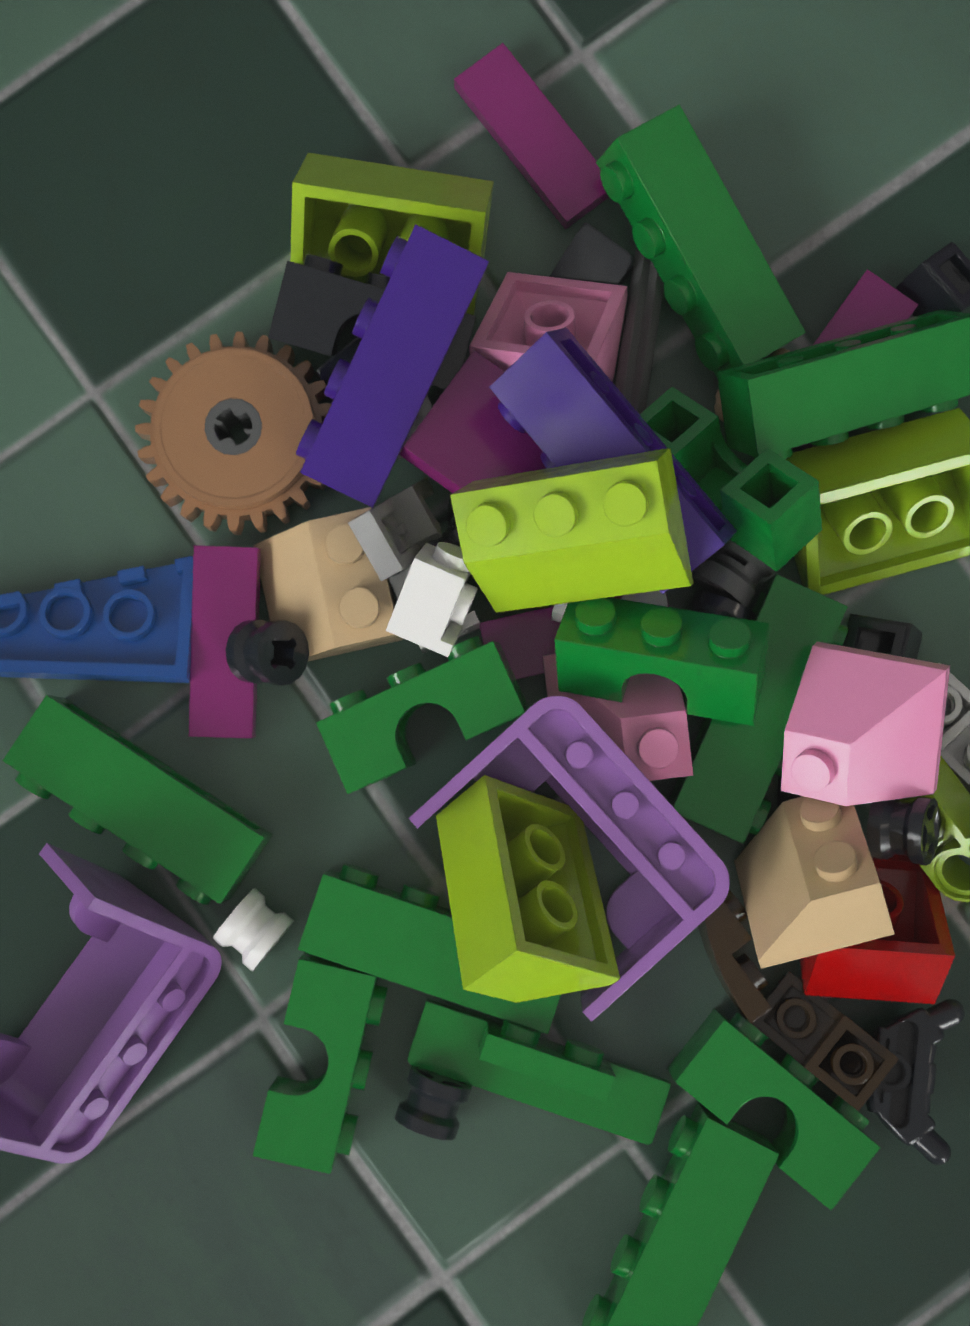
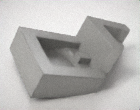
[348,477,442,581]

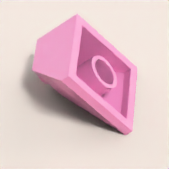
[469,272,627,382]
[781,641,950,806]
[542,654,693,781]

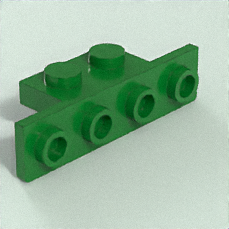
[408,999,671,1145]

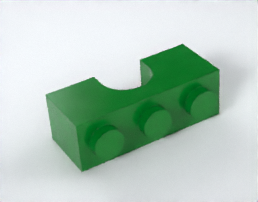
[640,387,822,572]
[554,597,770,726]
[316,636,529,794]
[253,952,388,1174]
[667,1009,881,1211]

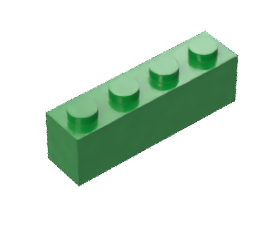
[596,104,806,377]
[717,310,970,460]
[667,574,848,844]
[2,695,273,905]
[298,863,561,1034]
[582,1102,779,1326]

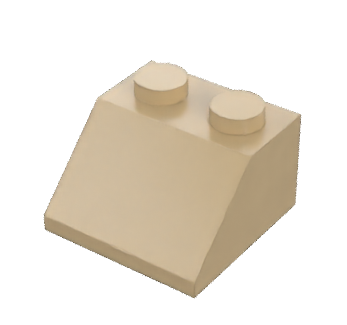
[254,507,403,661]
[735,796,895,969]

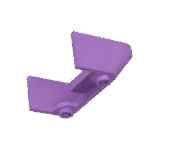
[408,696,730,1022]
[0,843,222,1164]

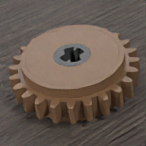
[135,332,331,535]

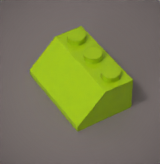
[290,153,494,316]
[786,408,970,595]
[450,448,693,613]
[436,775,620,1003]

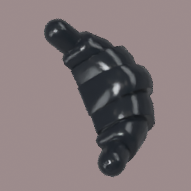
[866,999,965,1165]

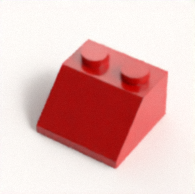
[799,854,955,1004]

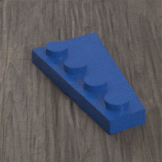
[0,556,193,683]

